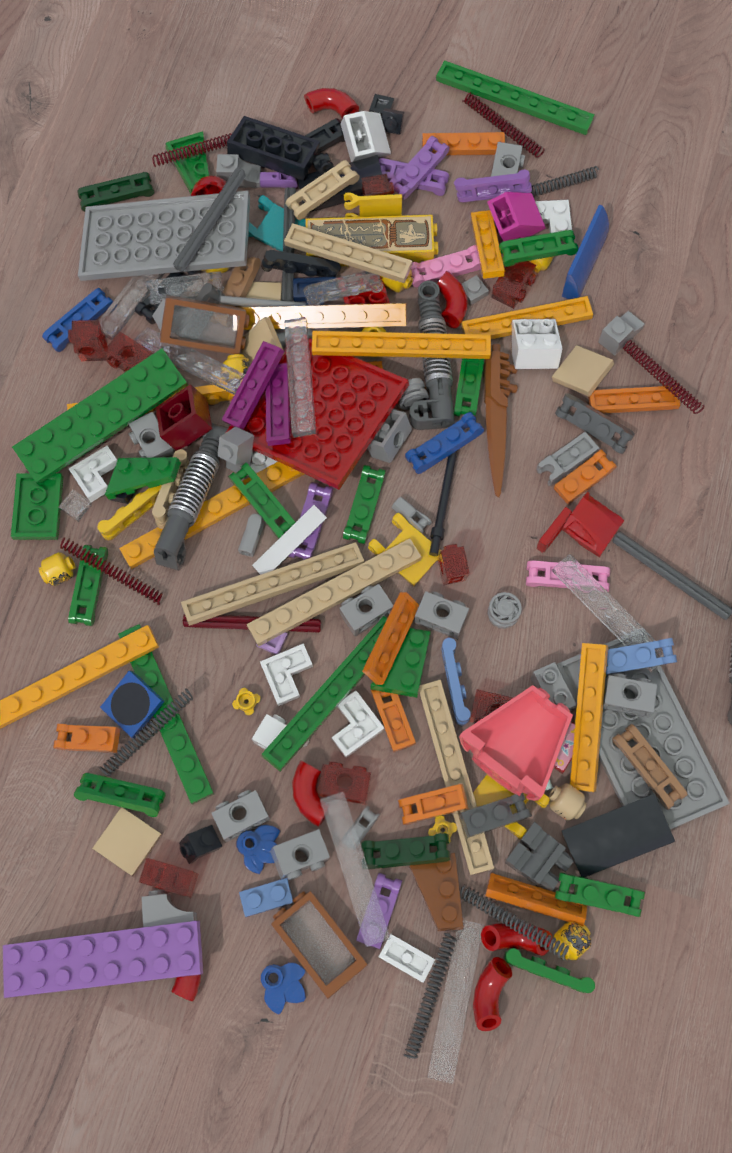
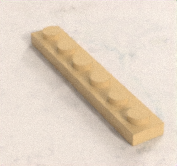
[284,223,412,283]

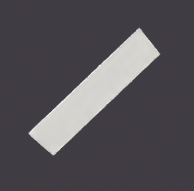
[252,505,327,575]

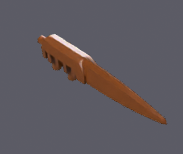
[484,344,518,498]

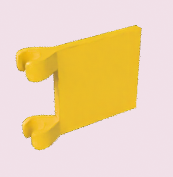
[344,193,402,217]
[368,513,444,586]
[473,775,550,839]

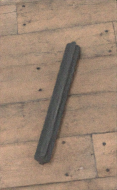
[173,168,246,272]
[281,187,296,302]
[613,531,732,620]

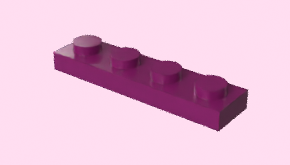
[222,341,285,430]
[266,363,291,446]

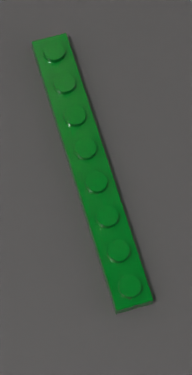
[436,60,595,135]
[262,616,387,772]
[118,624,214,805]

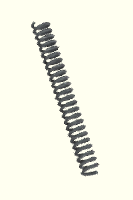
[531,166,599,197]
[99,688,193,776]
[460,885,569,961]
[403,932,457,1059]

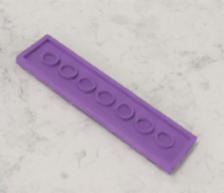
[3,921,203,998]

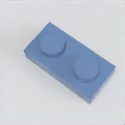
[239,878,294,917]

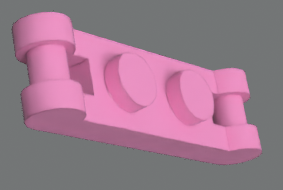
[411,245,481,287]
[526,561,610,593]

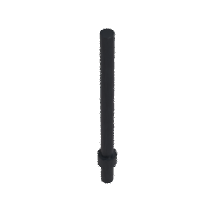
[429,450,458,556]

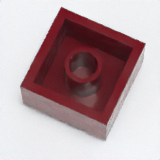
[156,384,213,451]

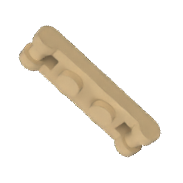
[285,160,360,220]
[152,449,191,529]

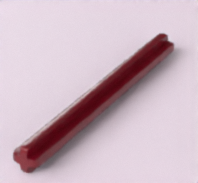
[183,614,321,633]

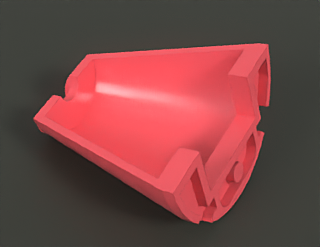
[459,685,573,801]

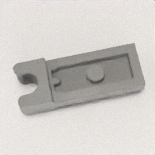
[536,432,599,486]

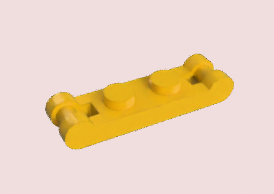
[97,485,162,540]

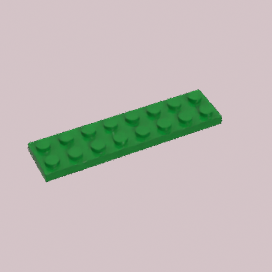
[12,348,188,485]

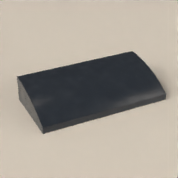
[227,116,320,181]
[298,155,386,213]
[562,794,675,877]

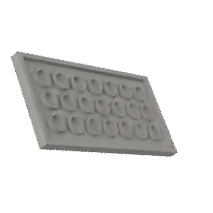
[78,191,250,281]
[556,629,730,830]

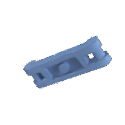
[441,638,471,726]
[606,638,677,675]

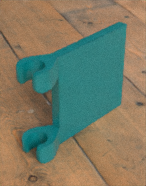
[248,195,306,252]

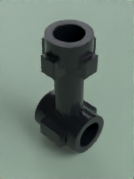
[313,153,334,174]

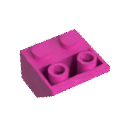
[487,192,546,241]

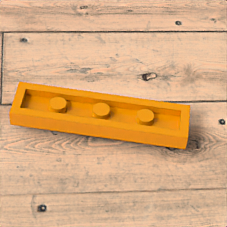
[471,210,504,279]

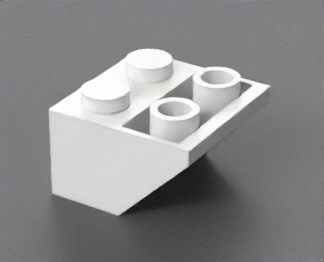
[341,111,391,162]
[512,319,562,369]

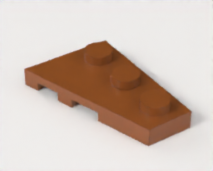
[409,853,464,931]

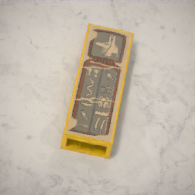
[306,215,438,266]

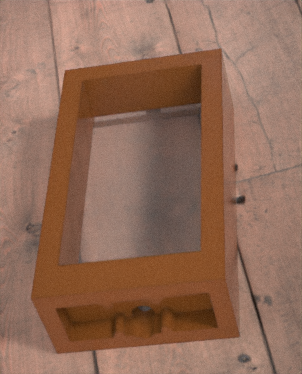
[160,295,249,354]
[271,891,368,999]

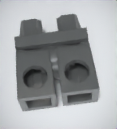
[505,822,574,891]

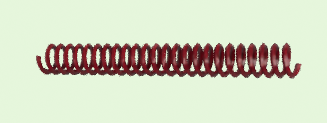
[462,92,545,158]
[152,133,232,167]
[623,340,705,414]
[60,537,163,605]

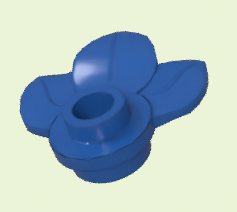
[236,825,280,874]
[261,963,306,1014]

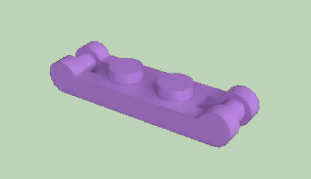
[387,136,450,200]
[379,158,449,196]
[454,170,532,202]
[288,482,333,560]

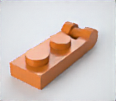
[553,449,617,505]
[371,690,416,752]
[53,724,121,753]
[398,784,469,825]

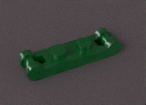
[77,172,154,212]
[361,833,450,869]

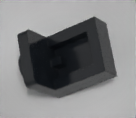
[179,825,223,864]

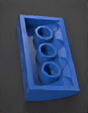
[562,205,609,300]

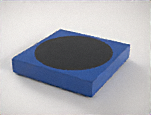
[100,670,165,738]

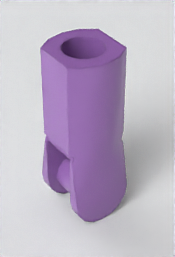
[260,172,298,188]

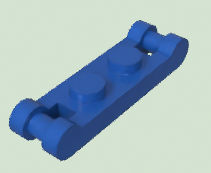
[42,288,115,352]
[405,412,484,474]

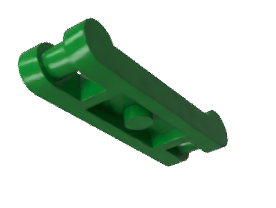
[499,230,579,267]
[454,358,484,417]
[228,462,296,539]
[343,465,386,544]
[68,545,108,626]
[74,773,166,817]
[554,872,645,917]
[504,948,595,993]

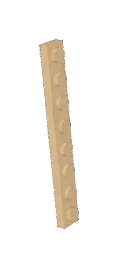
[247,538,421,647]
[181,542,364,626]
[419,680,495,875]

